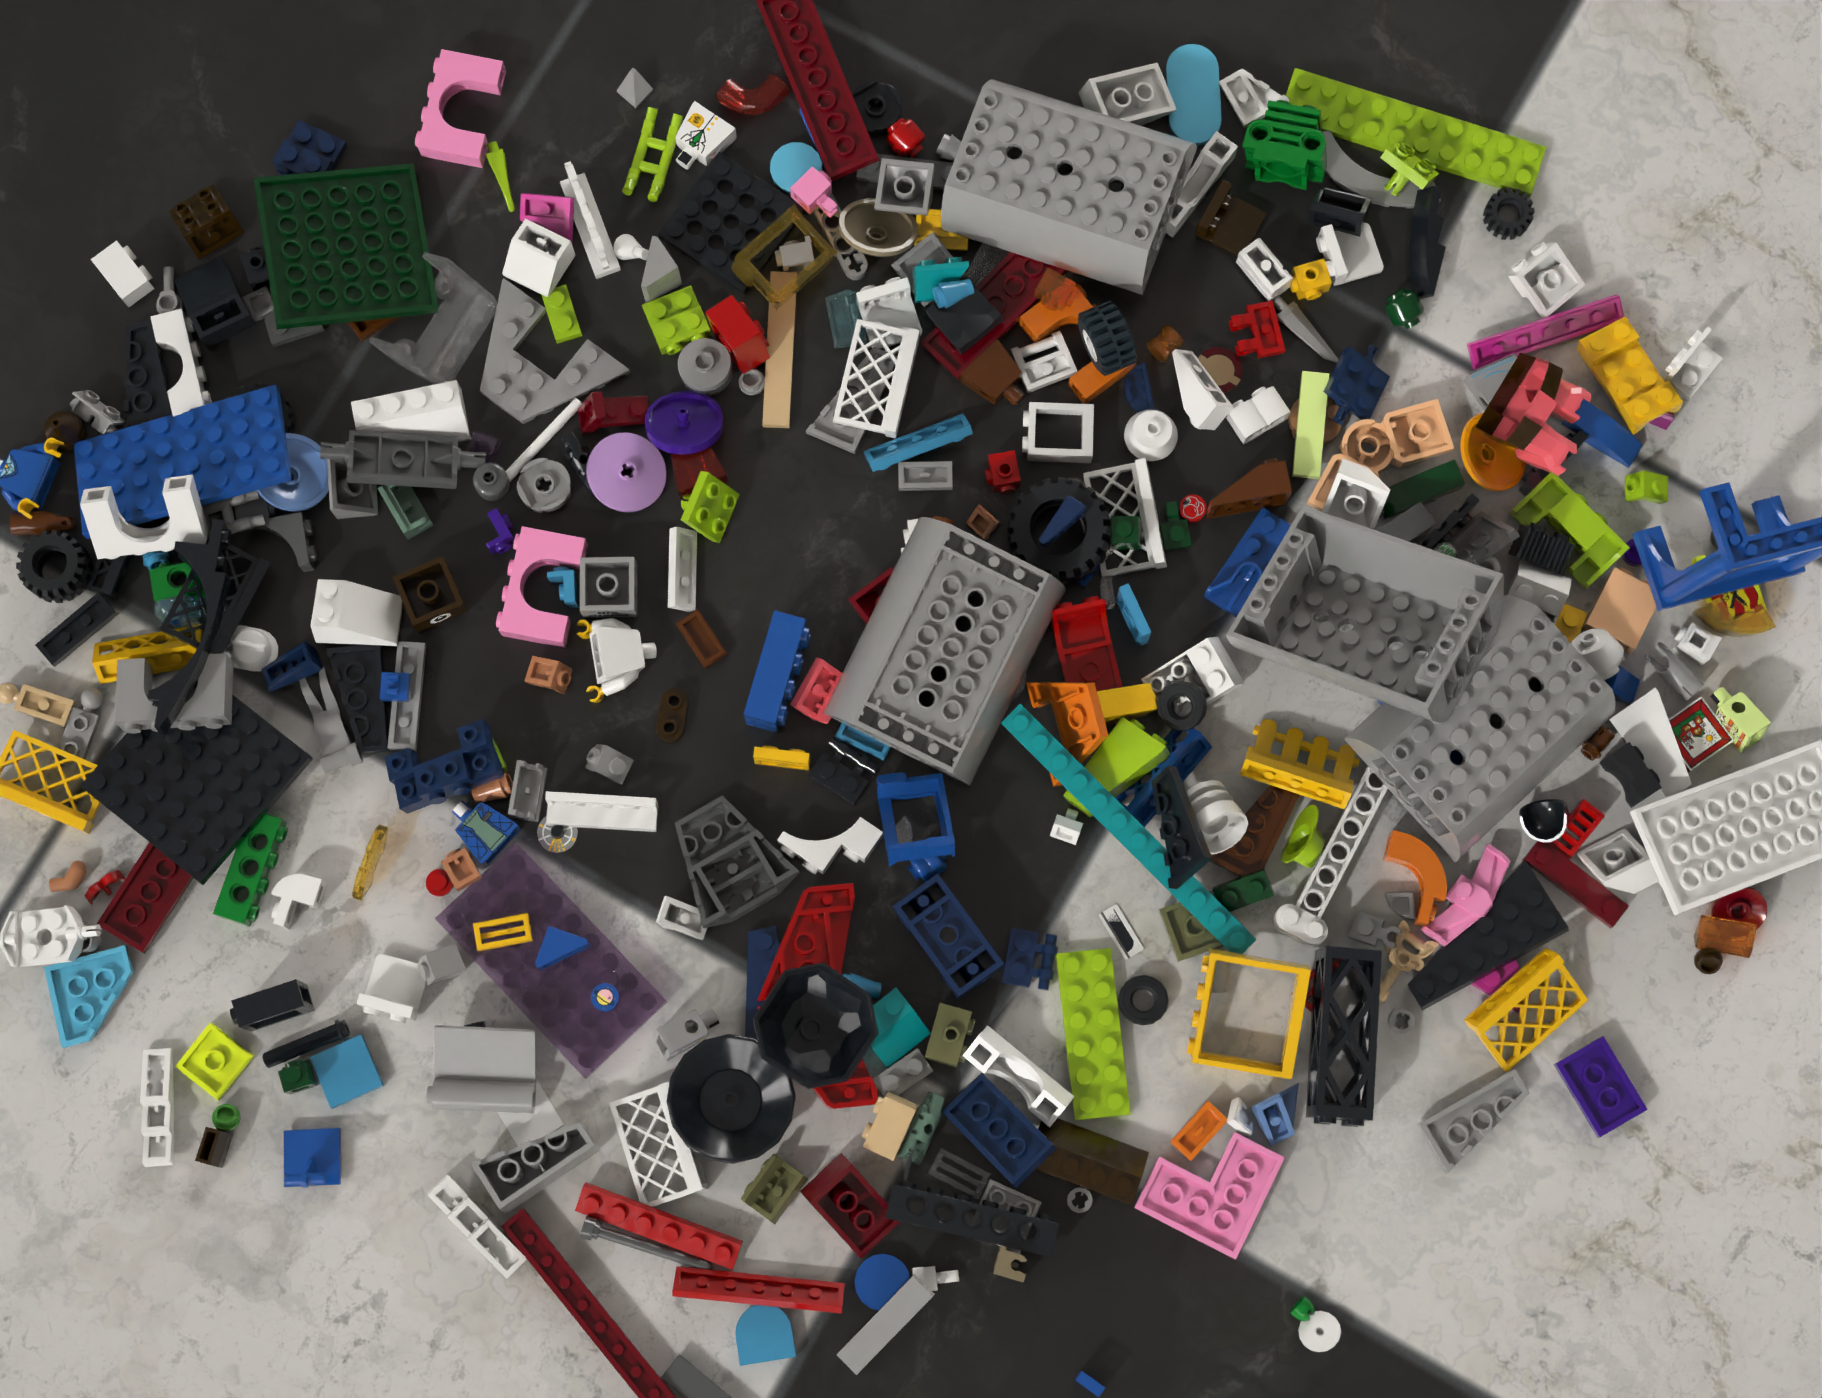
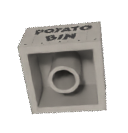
[580,557,637,618]

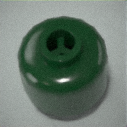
[1384,288,1424,330]

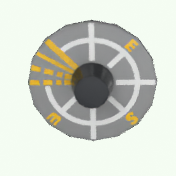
[537,816,578,853]

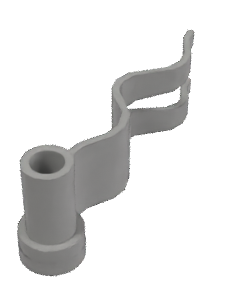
[299,666,363,773]

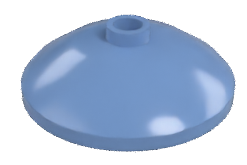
[257,433,329,511]

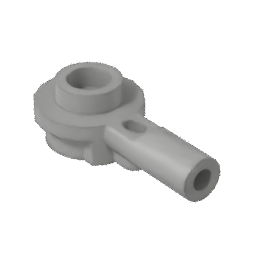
[156,267,183,314]

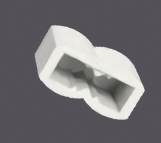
[1226,386,1291,444]

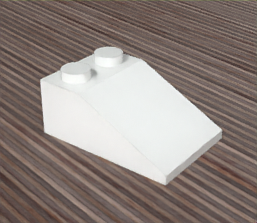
[1078,63,1177,126]
[311,579,403,646]

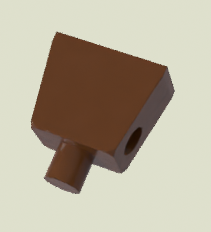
[960,339,1026,406]

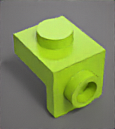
[1625,470,1668,504]

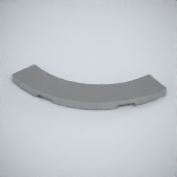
[1322,130,1441,208]

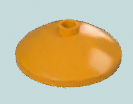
[1460,412,1526,492]

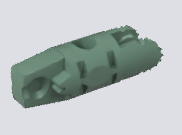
[898,1092,945,1165]

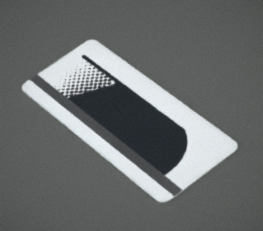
[1099,904,1144,960]

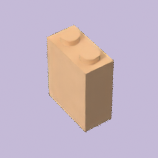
[1581,567,1656,654]

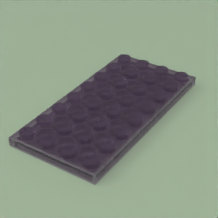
[435,843,667,1079]

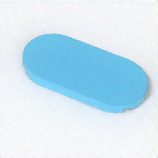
[1166,44,1222,146]

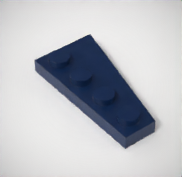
[745,926,780,1039]

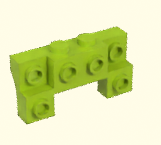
[1510,473,1630,590]

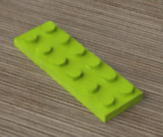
[1056,948,1131,1121]

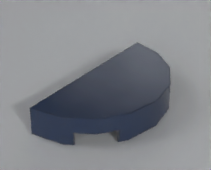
[1124,362,1155,412]

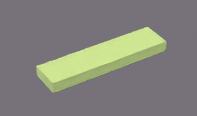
[1292,371,1329,479]

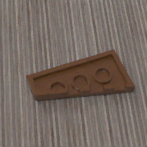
[1209,785,1300,877]

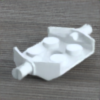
[0,905,101,968]

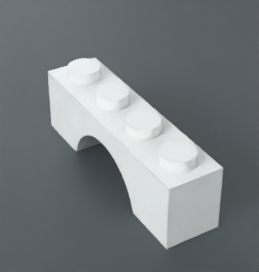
[1166,131,1238,238]
[150,309,212,417]
[963,1026,1074,1127]

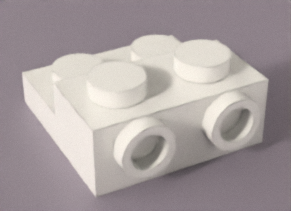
[1508,242,1586,318]

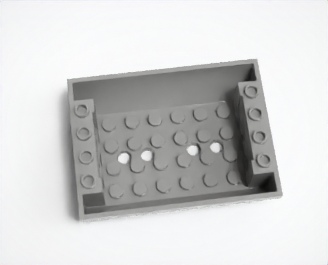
[1226,506,1504,723]
[823,517,1066,786]

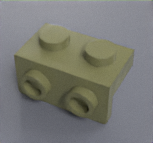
[741,1154,808,1224]

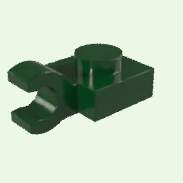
[1160,501,1192,552]

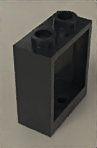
[230,979,315,1032]

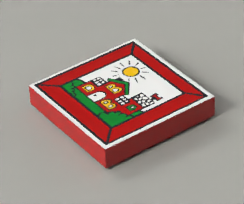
[1669,697,1734,773]

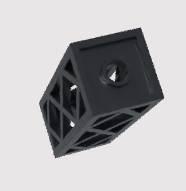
[1306,946,1382,1127]

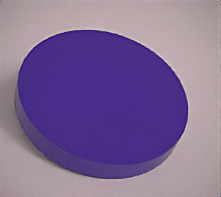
[645,391,723,454]

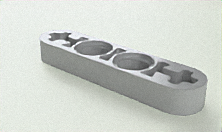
[813,194,868,281]

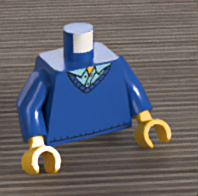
[0,437,64,519]

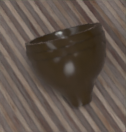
[43,411,86,452]

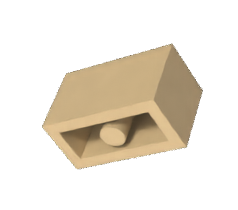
[862,1092,919,1161]

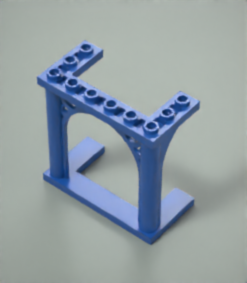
[1632,482,1822,611]

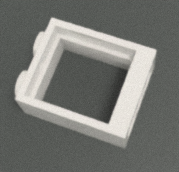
[1022,402,1094,463]

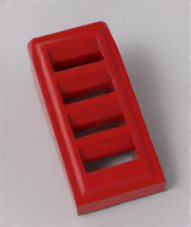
[1548,799,1605,860]

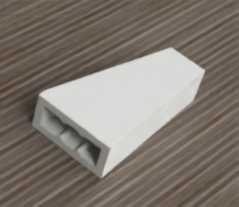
[1609,688,1692,798]

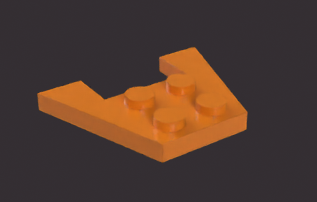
[1026,682,1109,787]

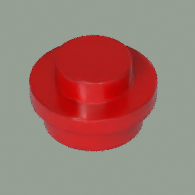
[426,869,453,897]

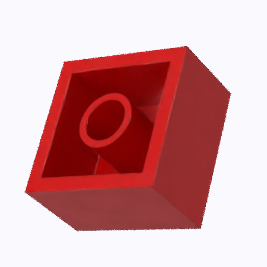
[705,295,770,374]

